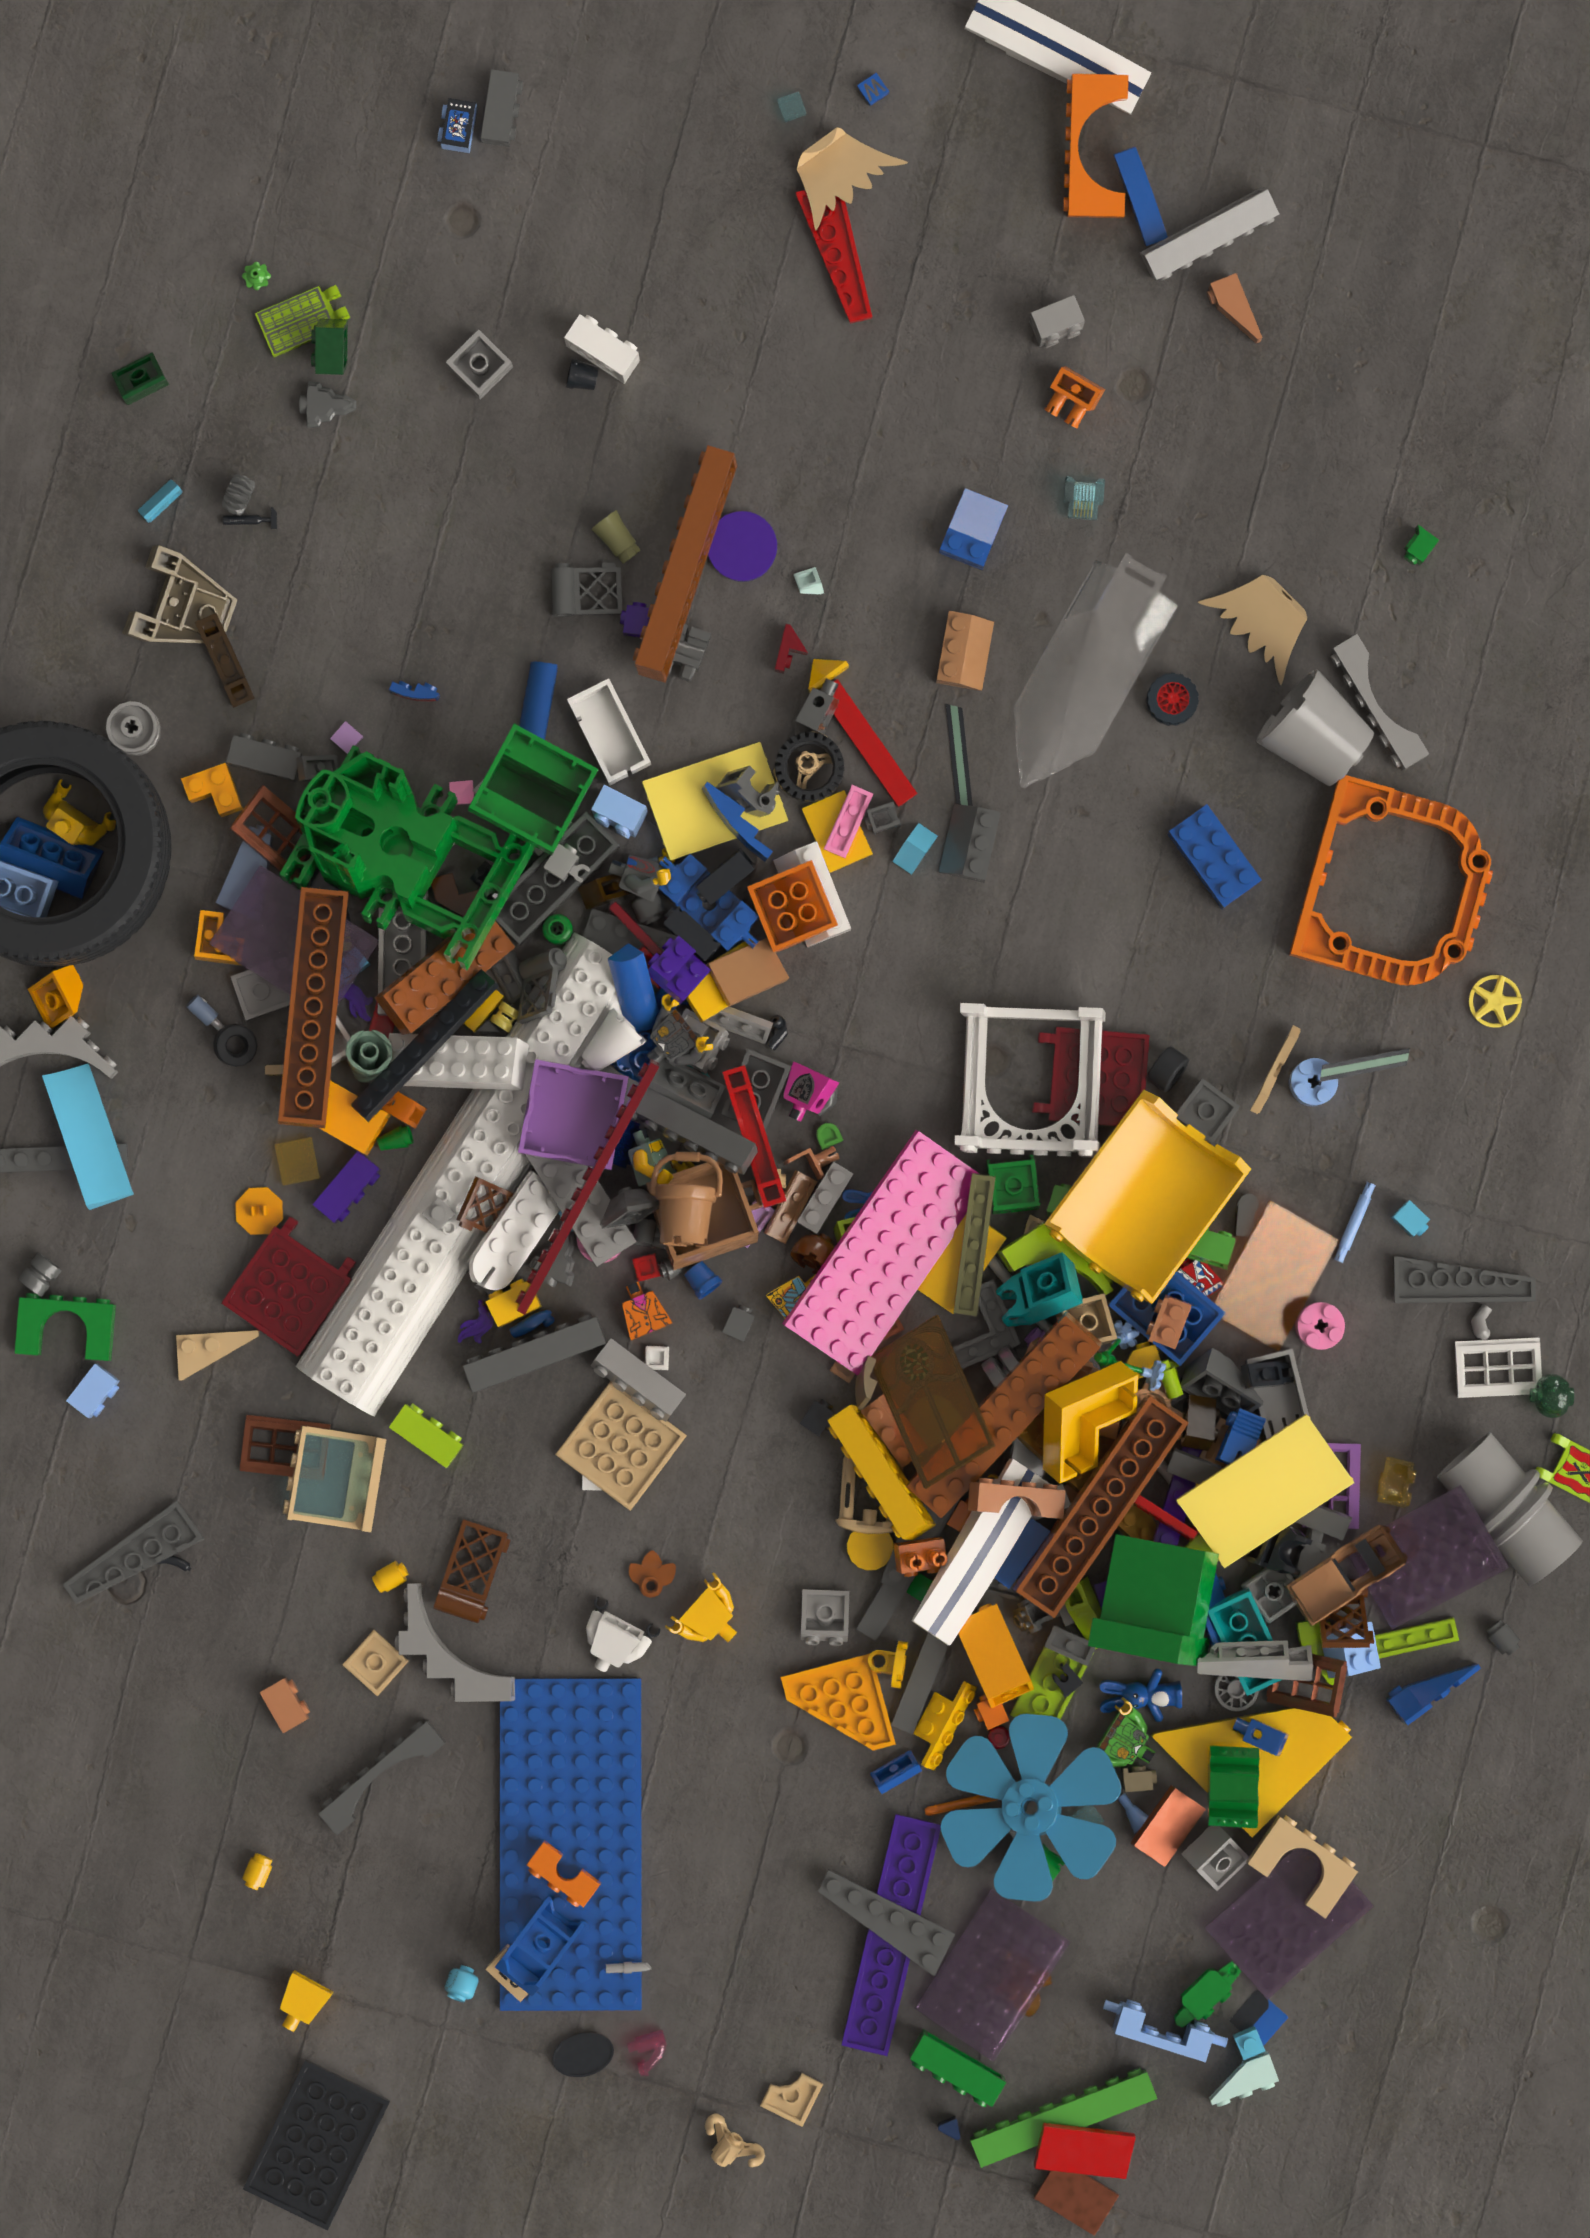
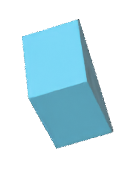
[892,823,938,875]

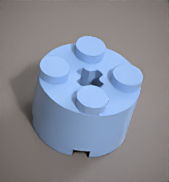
[1289,1058,1338,1106]

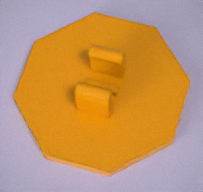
[235,1187,283,1235]

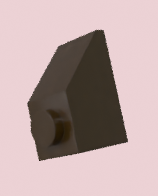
[578,874,632,910]

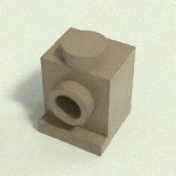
[1122,1766,1157,1792]

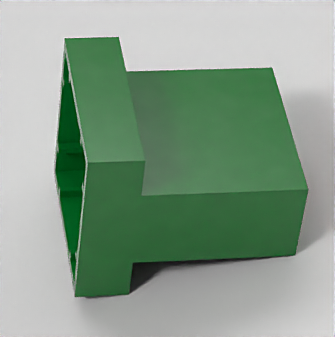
[468,724,598,856]
[1088,1534,1219,1666]

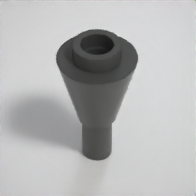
[658,1258,701,1281]

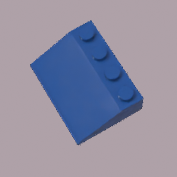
[1108,1271,1226,1366]

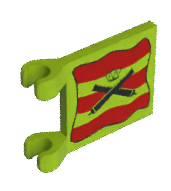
[1535,1433,1590,1503]

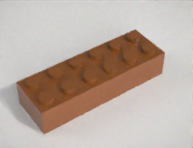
[374,921,515,1035]

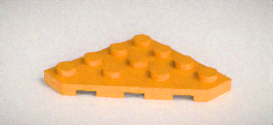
[781,1653,896,1751]

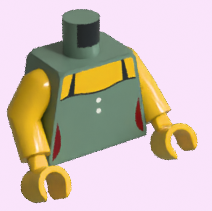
[628,1128,695,1186]

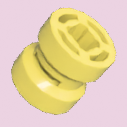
[489,1001,519,1033]

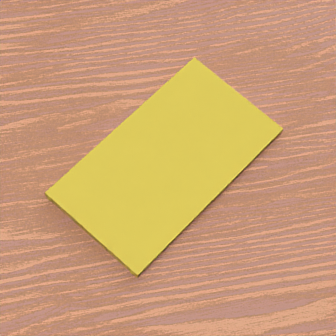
[1176,1414,1354,1568]

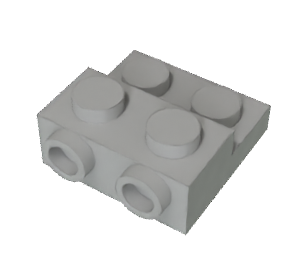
[682,1008,730,1074]
[801,1589,849,1646]

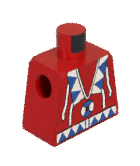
[1178,1258,1225,1297]

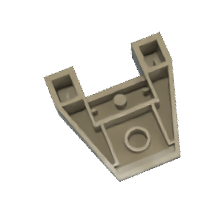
[122,545,237,643]

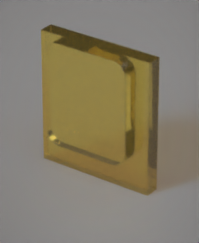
[275,1137,320,1186]

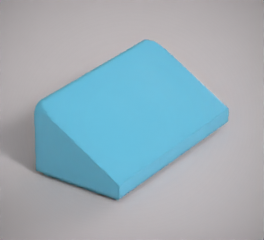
[138,480,182,523]

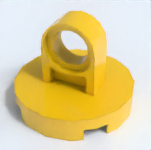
[868,1641,908,1688]

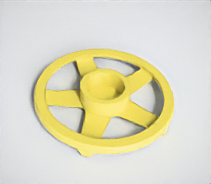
[1469,975,1522,1028]

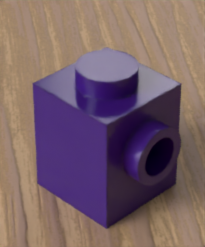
[620,602,650,638]

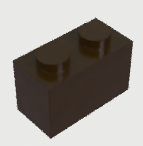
[1181,1394,1219,1451]

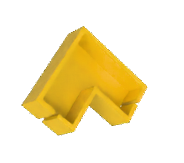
[1043,1361,1138,1483]

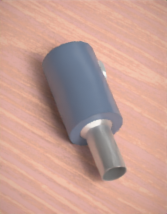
[186,994,224,1031]

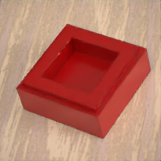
[632,1253,661,1282]

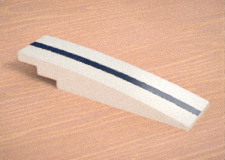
[965,0,1151,115]
[911,1459,1049,1645]

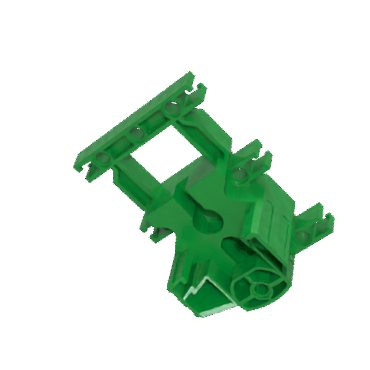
[280,745,536,971]

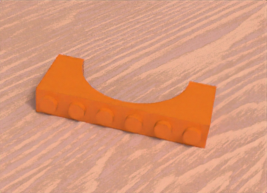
[1063,74,1129,218]

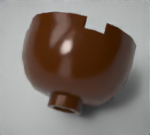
[790,1233,835,1274]

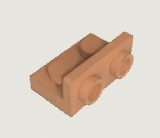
[1146,1295,1192,1349]

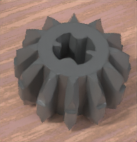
[222,474,255,515]

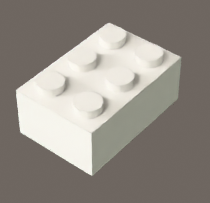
[564,314,640,384]

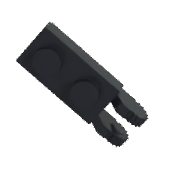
[1241,1361,1294,1389]

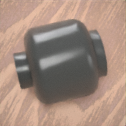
[631,892,665,925]

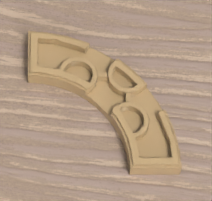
[1250,1025,1300,1114]

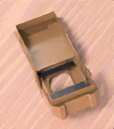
[1285,1525,1408,1626]

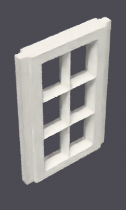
[1455,1338,1542,1398]

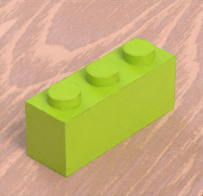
[389,1403,464,1468]

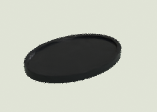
[552,2033,614,2077]

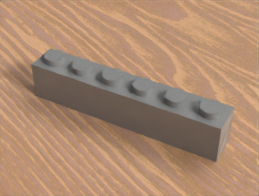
[1140,187,1279,281]

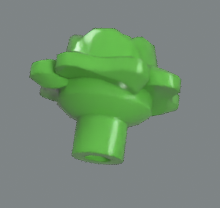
[242,262,271,290]

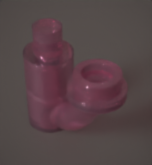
[627,2030,667,2077]

